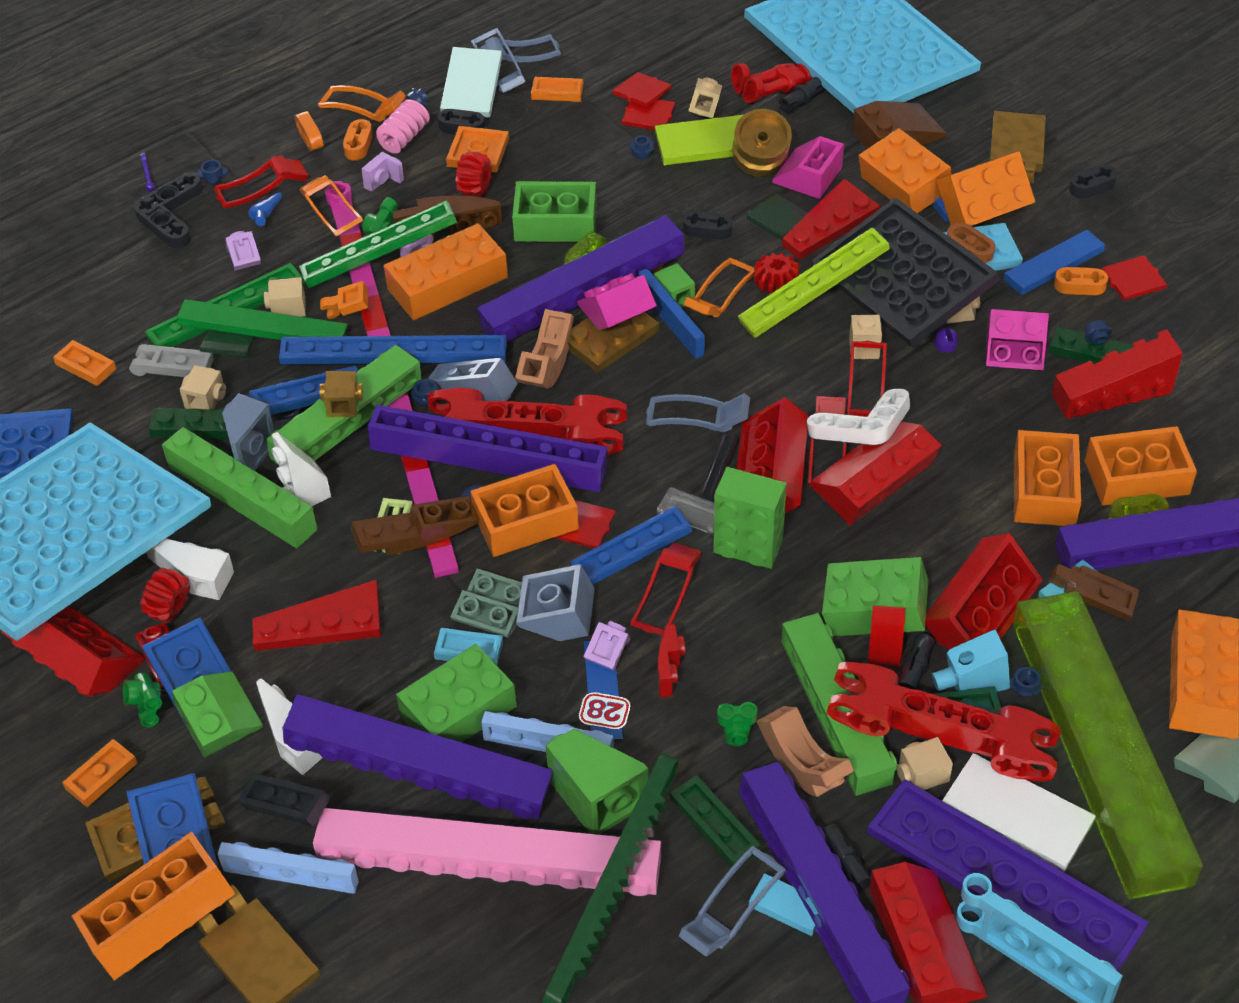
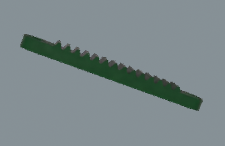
[542,753,679,1003]

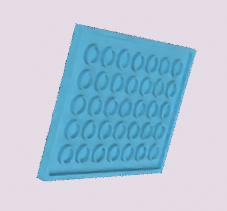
[744,0,981,114]
[0,423,211,641]

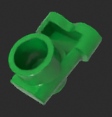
[362,197,398,235]
[123,673,162,728]
[717,702,757,746]

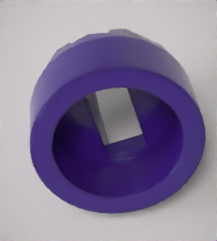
[935,328,958,352]

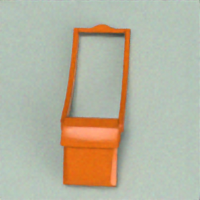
[318,86,406,122]
[299,175,363,236]
[684,258,754,317]

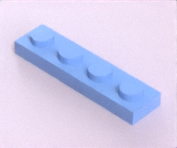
[481,711,614,752]
[218,842,359,894]

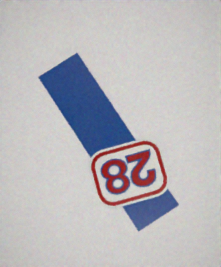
[579,641,630,739]

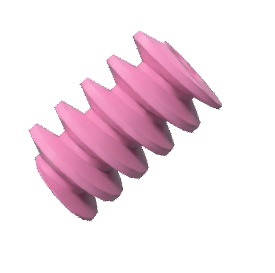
[376,100,430,153]

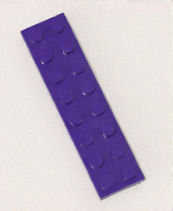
[867,779,1149,972]

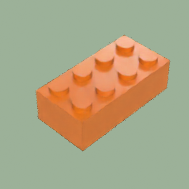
[384,223,508,321]
[1169,610,1239,739]
[72,831,235,981]

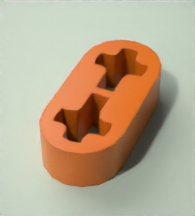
[294,111,324,152]
[343,119,373,160]
[1054,267,1108,295]

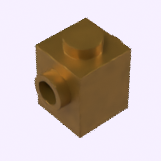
[320,371,363,417]

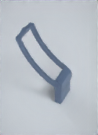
[471,28,525,93]
[479,34,562,62]
[646,393,750,432]
[679,846,786,957]

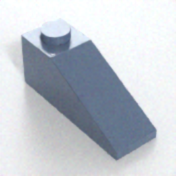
[428,358,518,401]

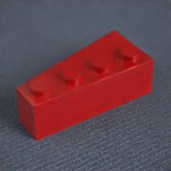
[1052,329,1183,419]

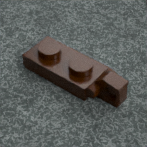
[1048,564,1139,621]

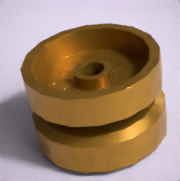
[732,109,792,177]

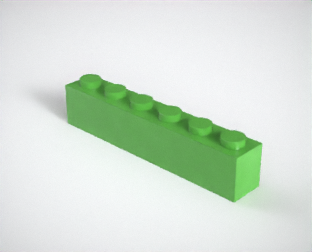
[266,345,421,465]
[162,427,317,549]
[781,613,897,796]

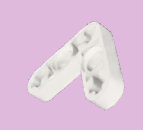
[807,389,910,445]

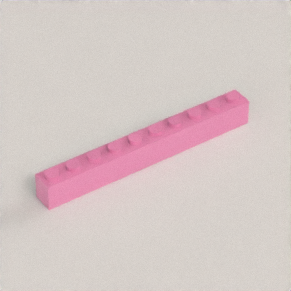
[313,808,661,896]

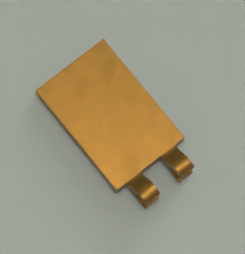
[990,111,1046,184]
[85,777,225,882]
[195,885,321,1003]

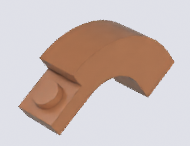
[515,309,574,389]
[756,706,854,797]

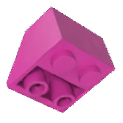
[773,136,844,199]
[577,273,657,330]
[986,309,1049,370]

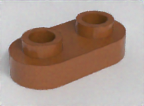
[947,223,995,263]

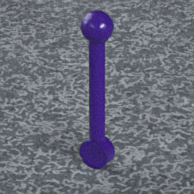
[140,153,156,192]

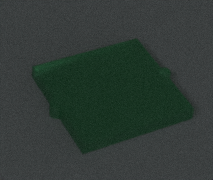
[746,193,808,240]
[200,330,255,357]

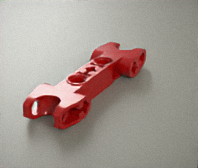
[427,388,627,454]
[826,662,1061,781]

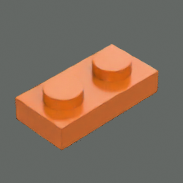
[53,340,116,386]
[62,739,138,807]

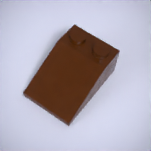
[853,101,946,149]

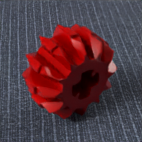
[455,151,492,197]
[754,252,800,294]
[140,567,190,622]

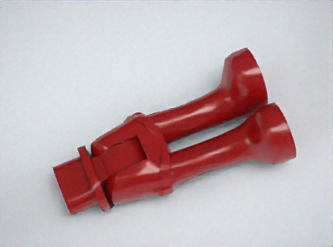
[731,63,813,103]

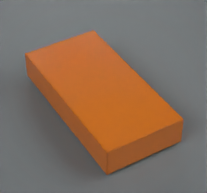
[531,77,584,102]

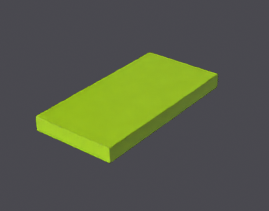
[655,115,743,165]

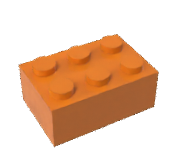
[858,128,951,213]
[936,151,1035,226]
[1085,426,1197,506]
[1014,430,1081,526]
[470,464,579,557]

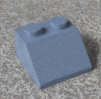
[222,393,275,471]
[516,564,595,641]

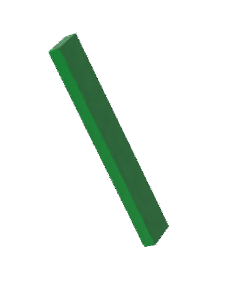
[299,201,457,288]
[145,263,305,347]
[177,299,348,340]

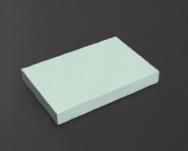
[440,47,502,117]

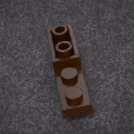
[392,196,502,235]
[351,496,479,556]

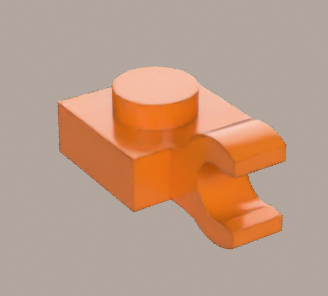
[320,281,368,319]

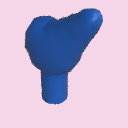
[248,192,282,226]

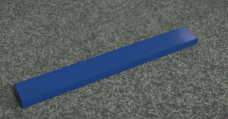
[279,335,507,364]

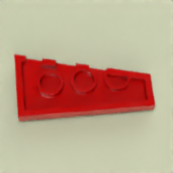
[782,179,880,260]
[253,580,381,651]

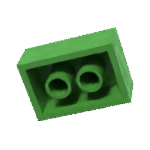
[512,181,597,242]
[713,467,786,569]
[822,557,929,636]
[396,644,517,743]

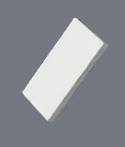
[942,753,1096,872]

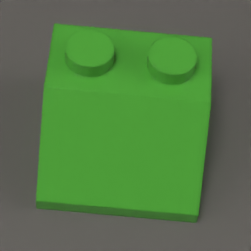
[172,671,263,758]

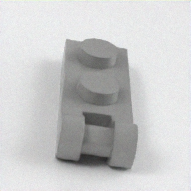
[129,344,214,377]

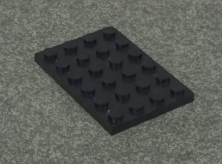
[811,197,1000,347]

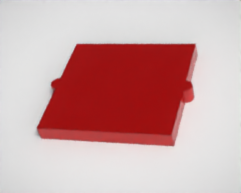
[613,72,671,107]
[622,99,675,130]
[1102,255,1167,301]
[554,500,616,548]

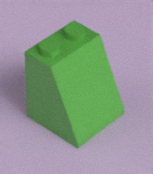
[546,729,648,835]

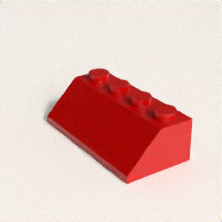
[737,397,809,513]
[809,422,942,526]
[925,533,1043,649]
[1,605,145,696]
[869,862,987,1003]

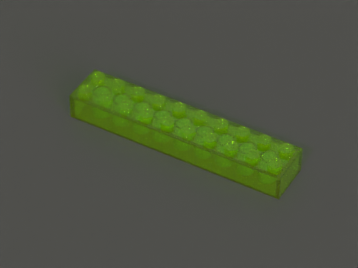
[1013,591,1203,900]

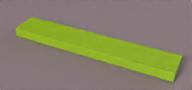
[738,227,890,338]

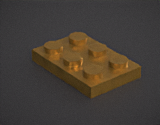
[567,312,660,373]

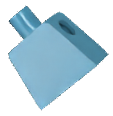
[932,630,1010,692]

